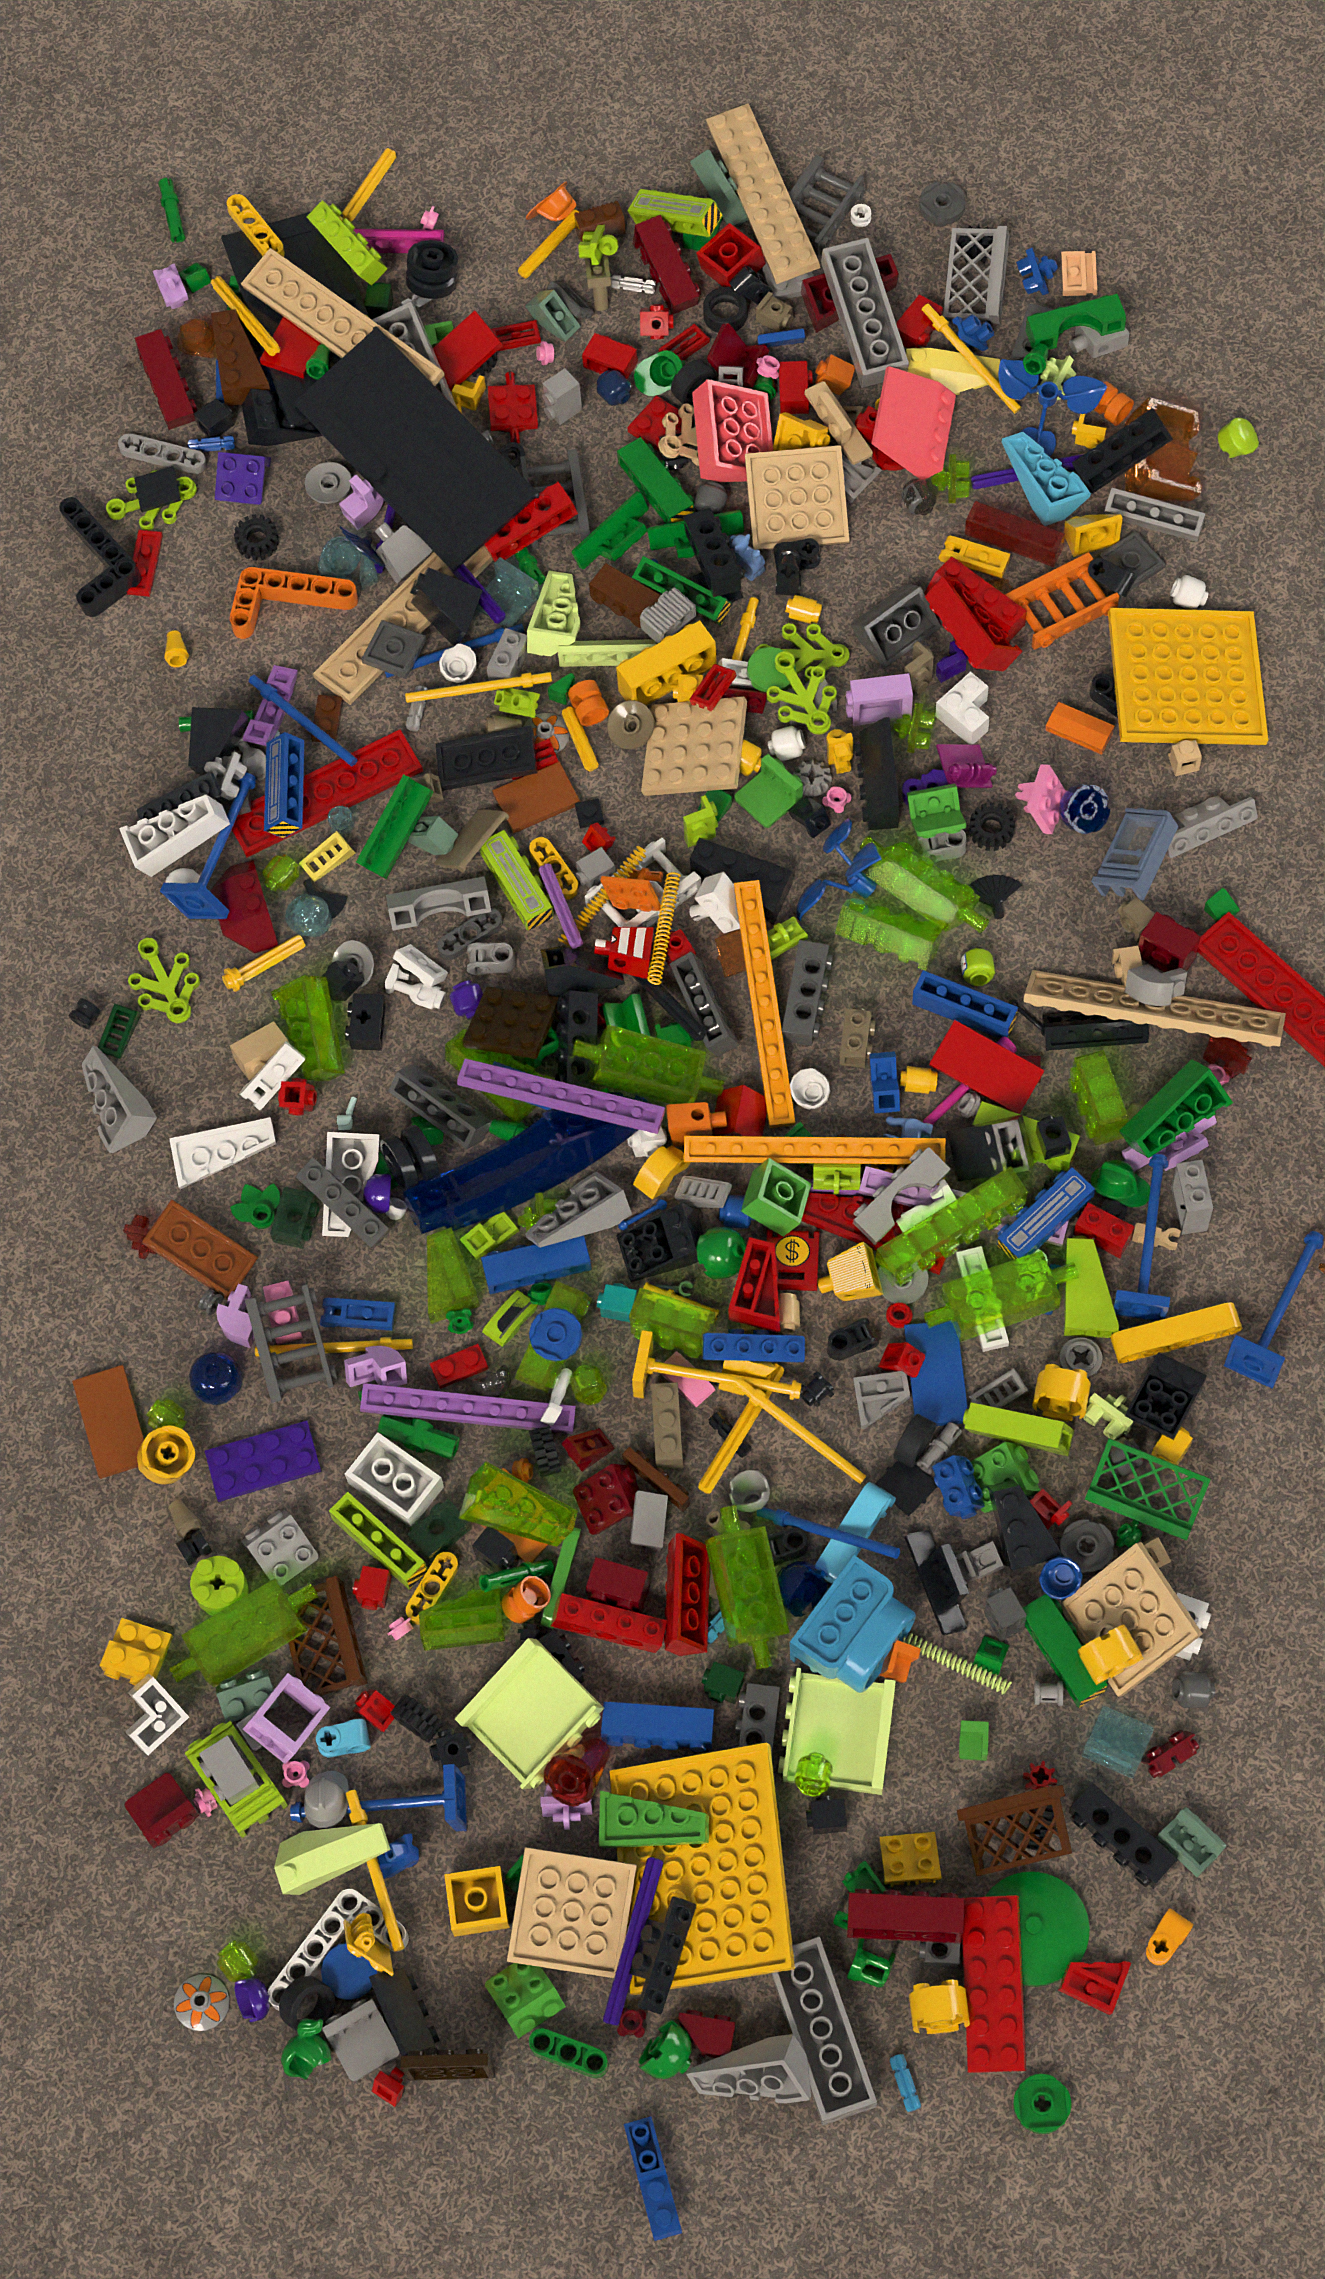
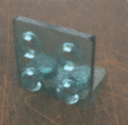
[476,558,540,628]
[1082,1706,1154,1779]

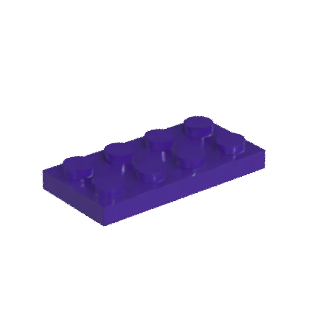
[205,1421,322,1502]

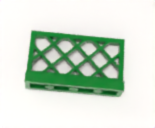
[1085,1438,1211,1541]

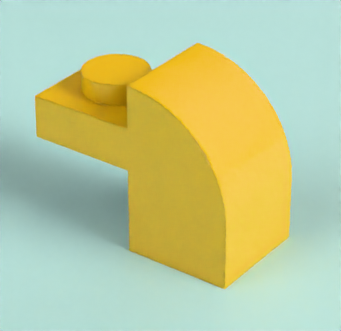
[633,1145,691,1200]

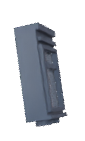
[1091,808,1179,900]

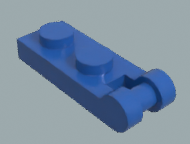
[320,1298,396,1331]

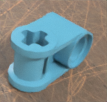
[316,1719,371,1758]

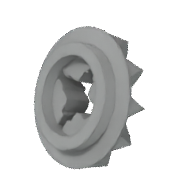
[793,759,832,796]
[1060,1337,1102,1378]

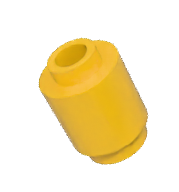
[785,595,823,624]
[900,1066,938,1094]

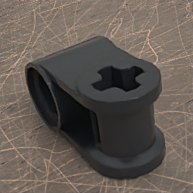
[729,265,773,305]
[773,538,821,570]
[775,549,801,596]
[1088,558,1138,597]
[1089,673,1118,718]
[827,1318,880,1361]
[754,1527,808,1569]

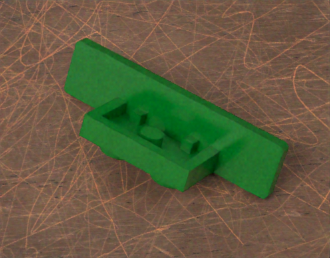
[572,491,649,570]
[647,510,744,559]

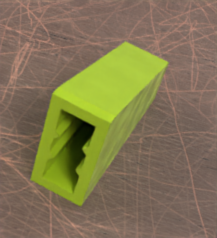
[1064,1236,1119,1338]
[963,1402,1074,1456]

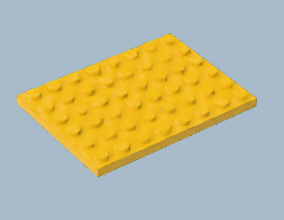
[609,1742,795,1995]

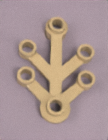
[658,404,699,466]

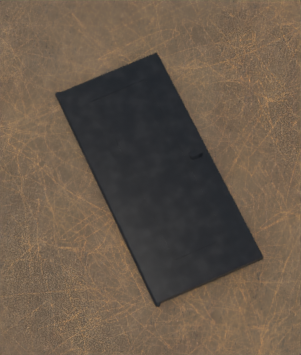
[221,212,369,428]
[293,326,540,573]

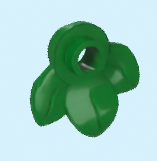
[230,1184,281,1229]

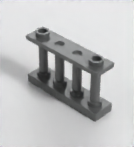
[789,155,866,257]
[517,449,590,550]
[245,1283,337,1403]

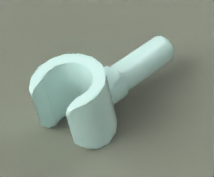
[337,1097,357,1130]

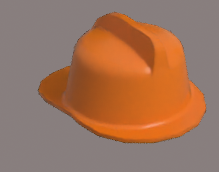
[526,181,576,221]

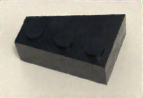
[988,1480,1064,1570]

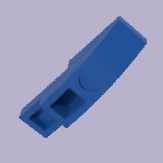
[624,2116,682,2241]

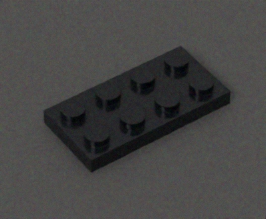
[435,725,538,791]

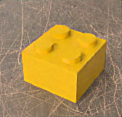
[444,1866,510,1937]

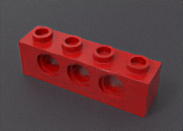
[483,481,578,565]
[551,1593,667,1653]

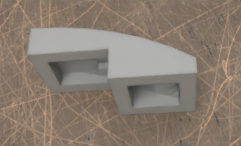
[956,1541,1006,1583]

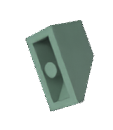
[525,289,581,342]
[407,816,458,855]

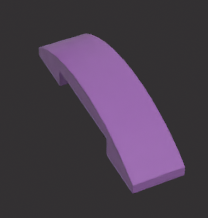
[243,665,298,746]

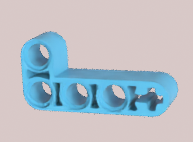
[813,1482,896,1584]

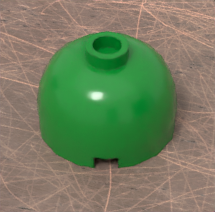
[697,1227,746,1279]
[638,2019,692,2080]

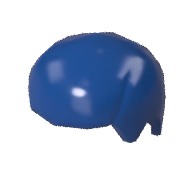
[1039,1556,1083,1600]

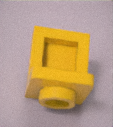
[1072,414,1106,449]

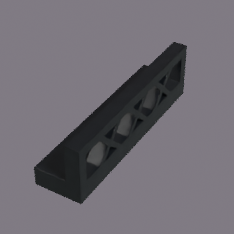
[1042,1012,1149,1051]

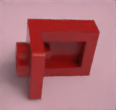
[1030,1489,1073,1530]

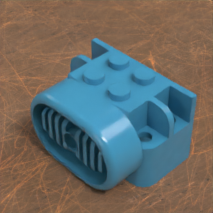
[790,1555,916,1693]

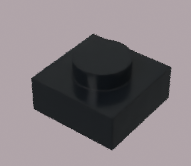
[575,798,604,829]

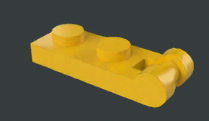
[938,536,1011,578]

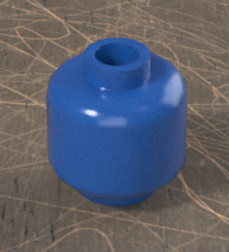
[719,1194,754,1229]

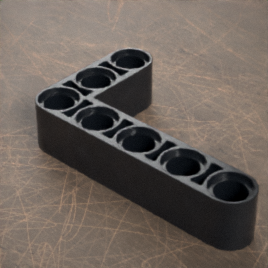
[59,497,141,617]

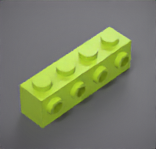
[307,200,388,285]

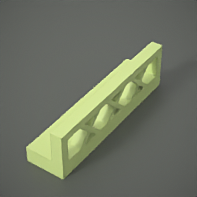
[558,639,657,667]

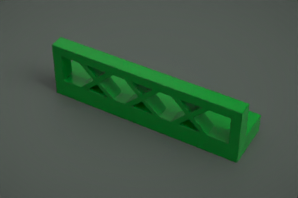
[356,774,434,879]

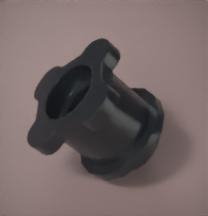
[800,1371,834,1407]

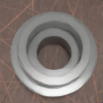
[958,1093,981,1118]

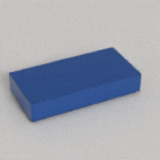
[756,328,805,348]

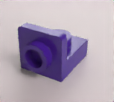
[936,641,968,683]

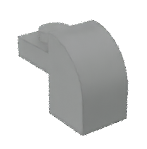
[1125,964,1187,1006]

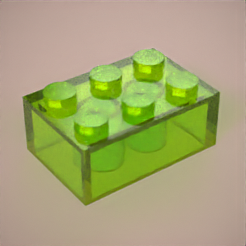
[1068,1050,1129,1146]
[629,1288,716,1358]

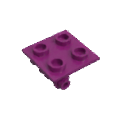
[936,744,997,788]

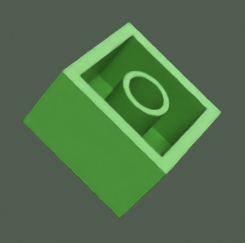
[741,1158,812,1237]

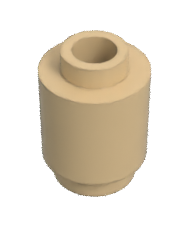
[778,1293,800,1334]

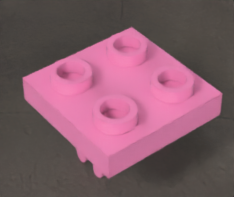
[1015,764,1067,834]

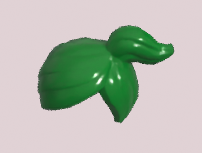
[281,2018,332,2080]

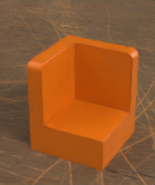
[880,1640,921,1683]

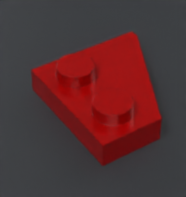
[1058,1961,1131,2015]

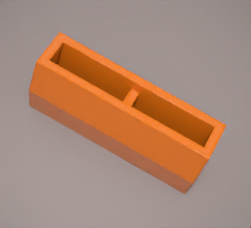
[1046,702,1115,755]

